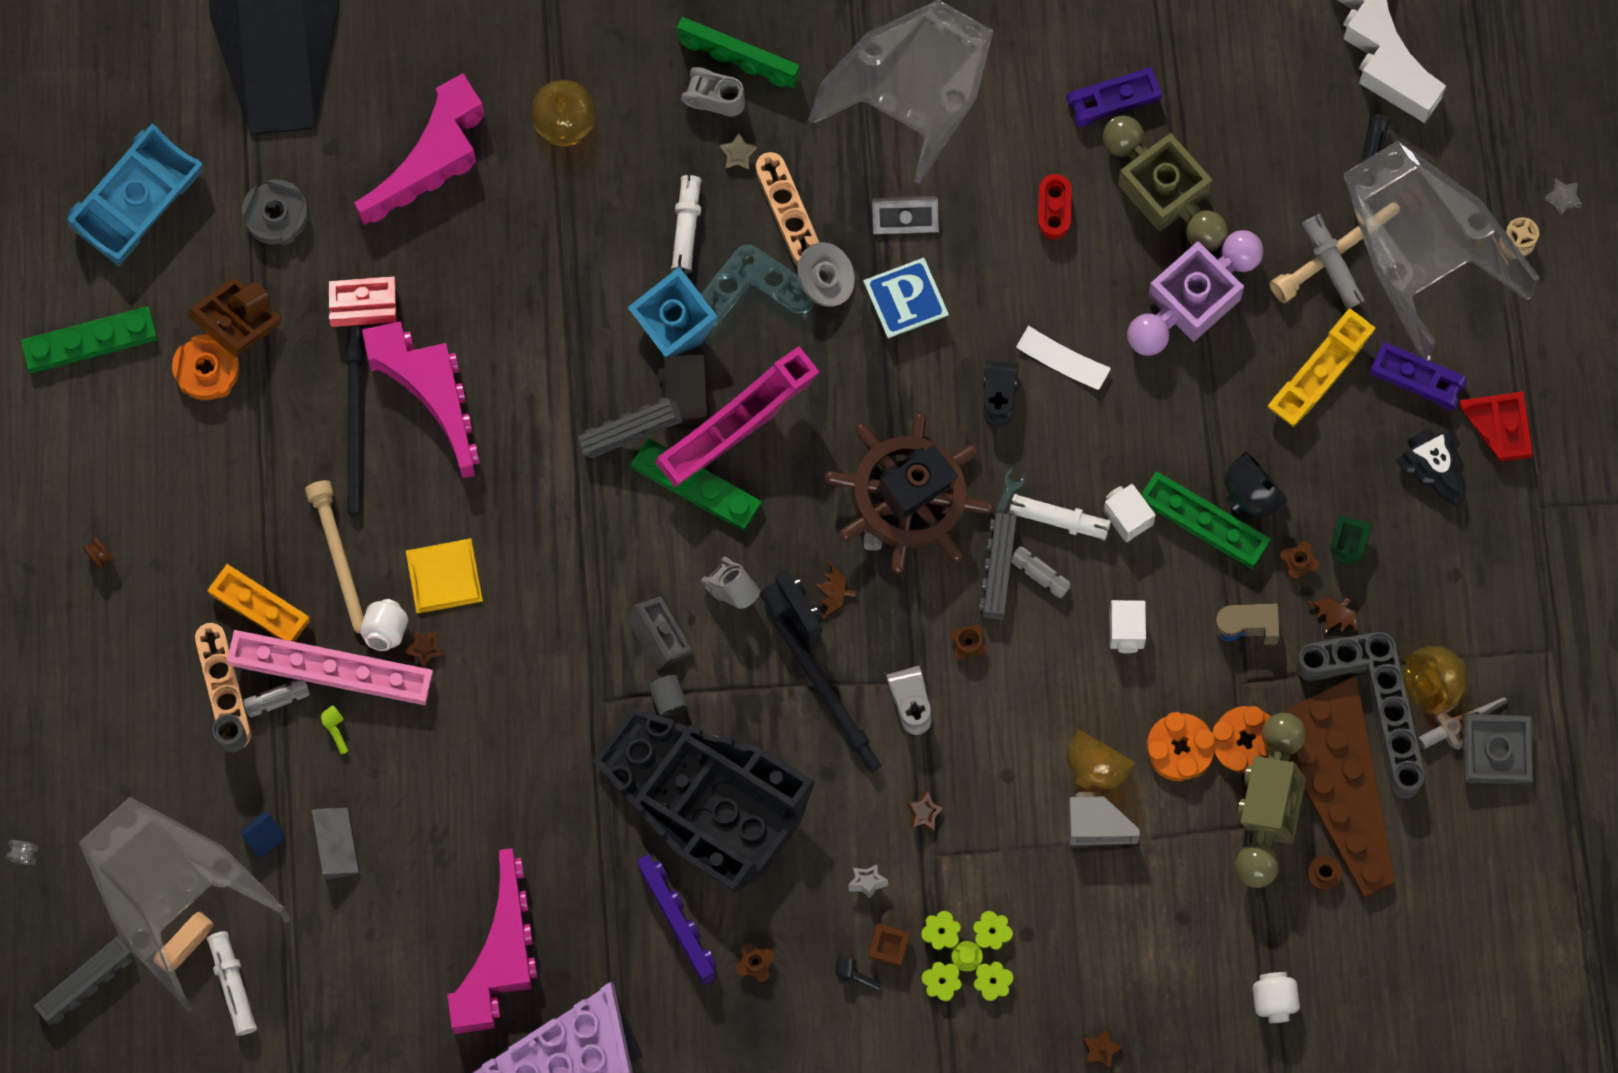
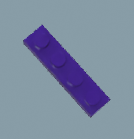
[637,854,717,986]

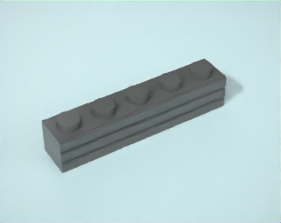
[578,398,683,459]
[979,513,1017,620]
[34,936,134,1026]

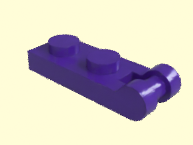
[1066,67,1162,127]
[1369,341,1467,410]

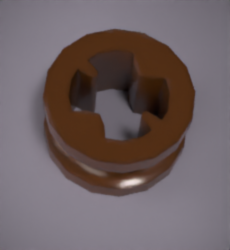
[82,537,114,570]

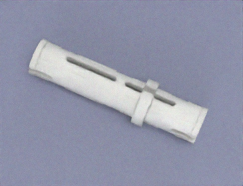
[671,175,702,274]
[1009,494,1111,541]
[207,931,258,1036]

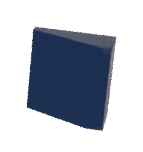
[240,811,285,858]

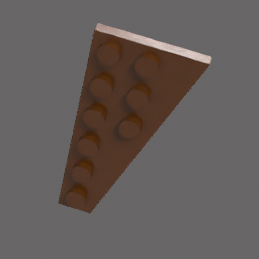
[1280,676,1395,900]

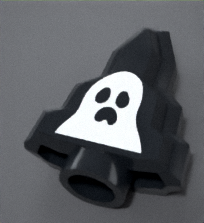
[1396,428,1466,506]

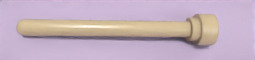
[1269,202,1399,303]
[305,480,364,634]

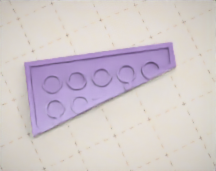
[473,982,633,1073]

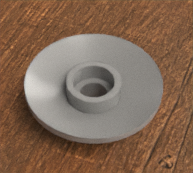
[798,242,855,307]

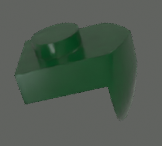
[1330,515,1373,565]

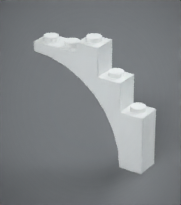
[1337,0,1446,123]

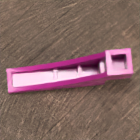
[354,73,485,225]
[362,321,479,478]
[655,346,820,488]
[447,848,537,1034]

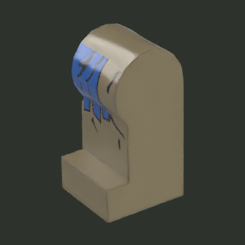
[1215,604,1279,645]

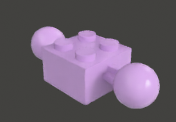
[1127,230,1264,356]

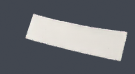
[1016,326,1111,390]

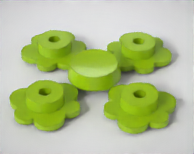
[921,911,1013,1001]

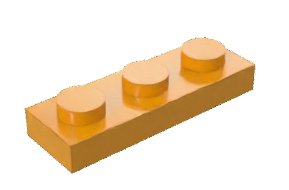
[207,564,310,642]

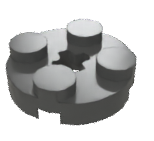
[242,179,308,245]

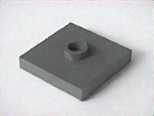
[1462,714,1533,785]

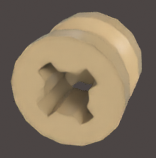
[1503,217,1539,257]

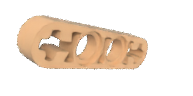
[756,152,819,266]
[195,623,251,747]

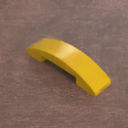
[1267,308,1375,427]

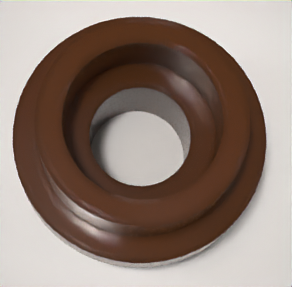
[1307,856,1342,890]

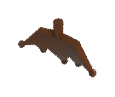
[814,562,855,620]
[1307,597,1359,634]

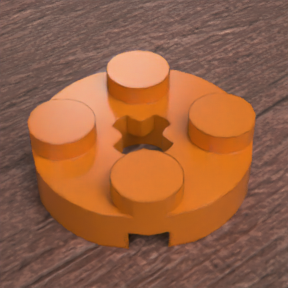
[172,334,240,400]
[1213,706,1271,775]
[1147,712,1215,782]

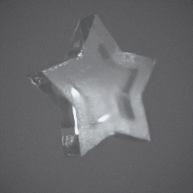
[1544,178,1582,216]

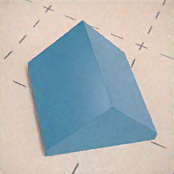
[628,267,719,359]

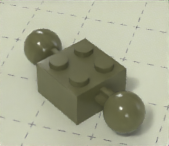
[1103,116,1228,252]
[1235,712,1306,888]

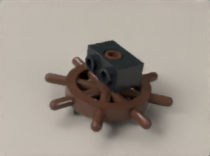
[824,413,994,574]

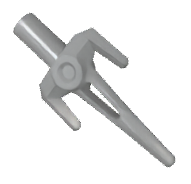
[1417,697,1507,750]

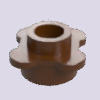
[1280,541,1319,579]
[950,624,987,660]
[736,943,775,982]

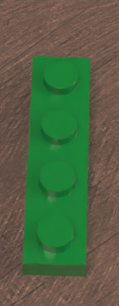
[677,17,800,89]
[21,306,158,374]
[631,437,762,532]
[1141,471,1271,570]

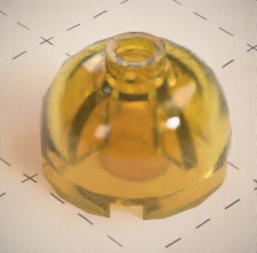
[531,79,596,146]
[1401,645,1468,715]
[1066,729,1135,792]

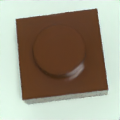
[868,923,911,968]

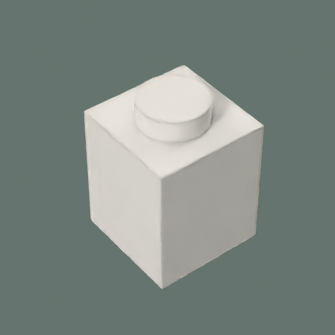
[1103,484,1156,543]
[1109,600,1146,653]

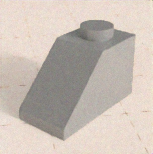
[1068,792,1140,845]

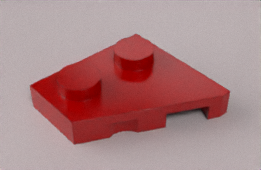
[1460,391,1533,462]

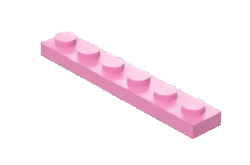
[226,630,433,705]

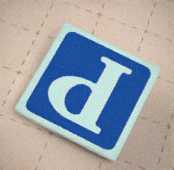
[863,258,949,338]

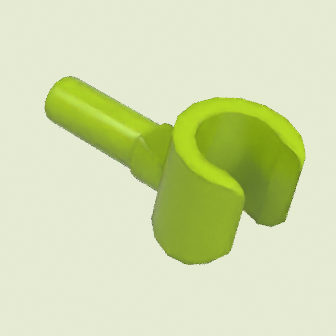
[321,706,349,755]

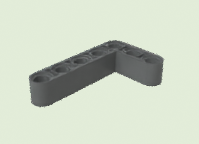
[1296,632,1424,799]

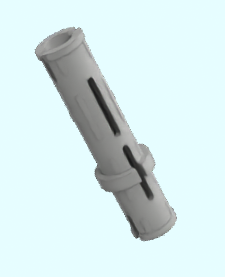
[1301,213,1365,310]

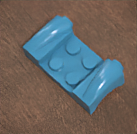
[67,123,203,267]

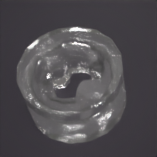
[5,840,39,865]

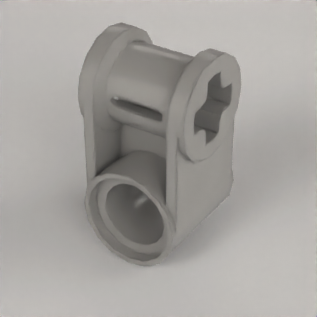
[681,67,746,117]
[701,557,760,609]
[886,666,931,735]

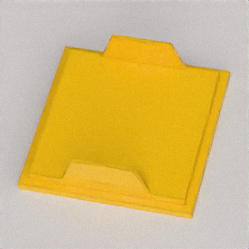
[406,538,483,614]

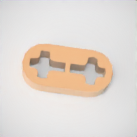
[156,911,214,972]

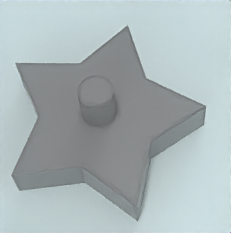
[848,865,888,898]

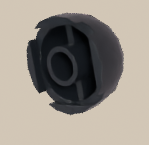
[1225,451,1288,518]

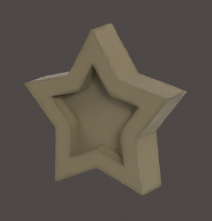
[720,133,757,169]

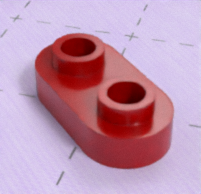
[1038,174,1072,239]

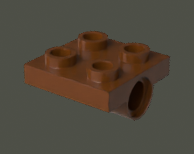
[188,277,282,357]

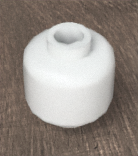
[360,599,408,651]
[1252,972,1300,1024]

